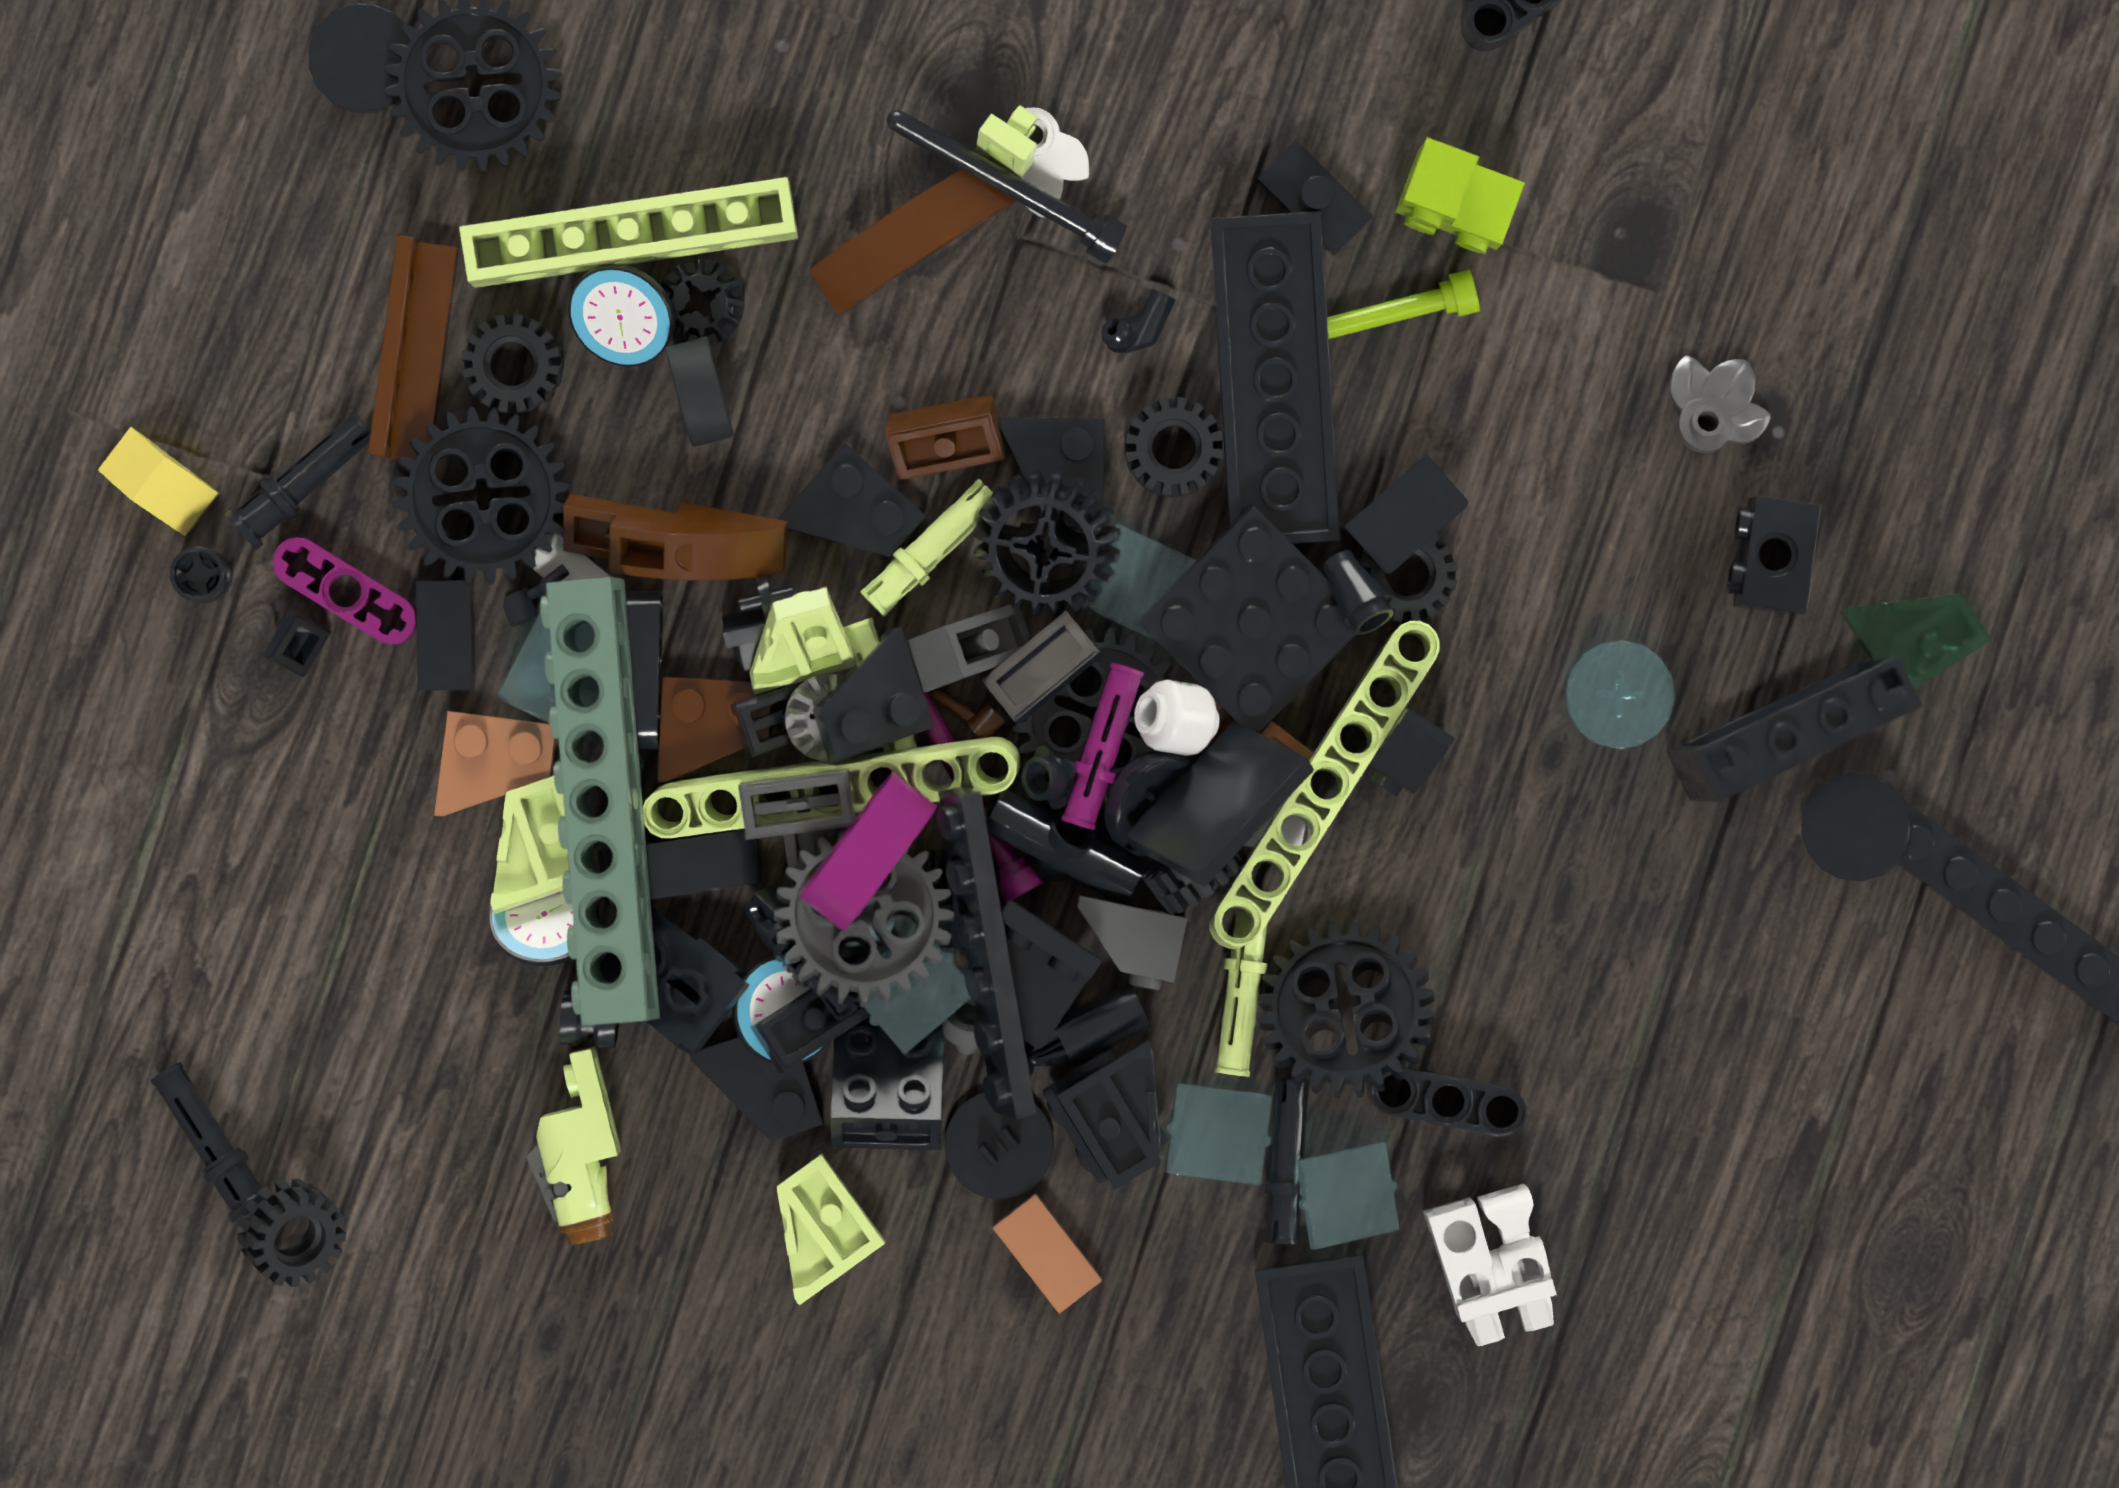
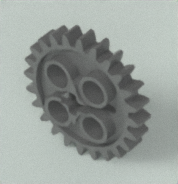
[774,829,954,1007]

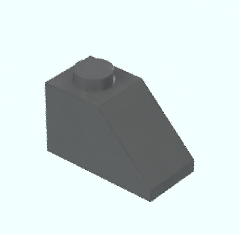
[907,604,1031,693]
[1077,894,1187,990]

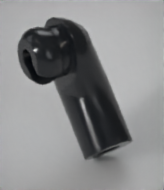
[1101,289,1176,354]

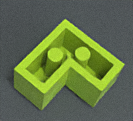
[1395,137,1525,254]

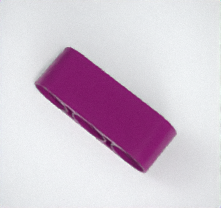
[799,772,937,931]

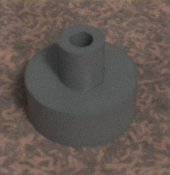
[942,997,978,1055]

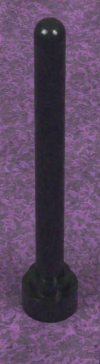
[886,110,1127,263]

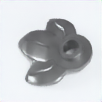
[1669,355,1771,453]

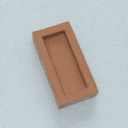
[992,1193,1102,1314]

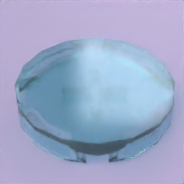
[1565,640,1675,749]

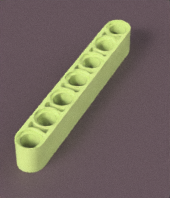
[1209,621,1440,949]
[643,737,1021,838]

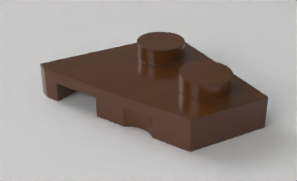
[657,677,772,782]

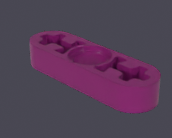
[273,537,417,645]

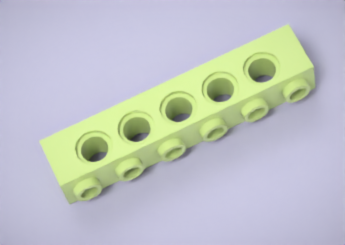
[459,177,799,288]

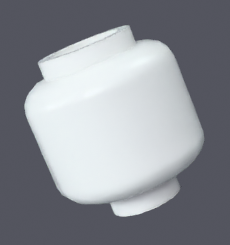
[1135,680,1219,755]

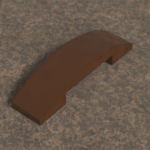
[809,156,1018,316]

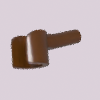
[931,688,1006,738]

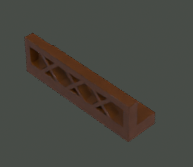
[368,235,459,461]

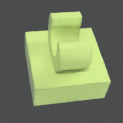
[975,105,1038,178]

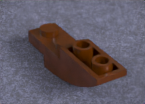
[563,494,787,581]

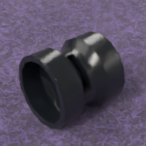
[170,547,233,603]
[559,991,619,1049]

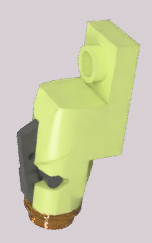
[527,1046,622,1245]

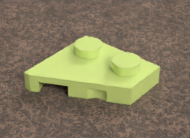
[749,588,855,695]
[490,776,569,914]
[777,1153,885,1305]

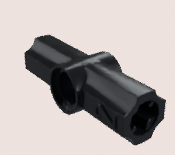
[984,790,1145,904]

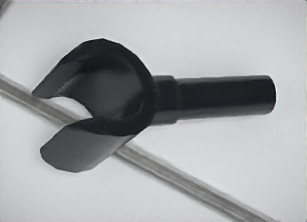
[503,564,570,626]

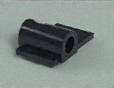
[601,904,750,1055]

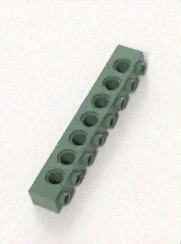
[540,577,660,1026]

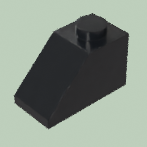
[1368,708,1455,797]

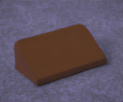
[885,395,1005,480]

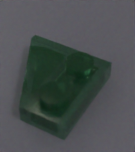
[1840,594,1992,689]

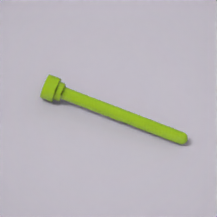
[1327,269,1480,339]

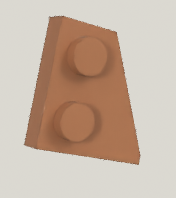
[434,711,556,816]

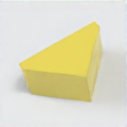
[98,427,219,537]

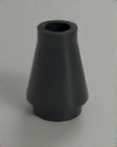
[1323,550,1394,635]

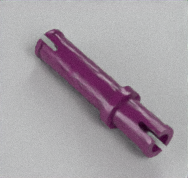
[1061,662,1144,830]

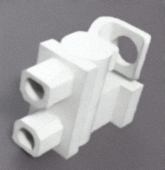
[1423,1184,1557,1346]

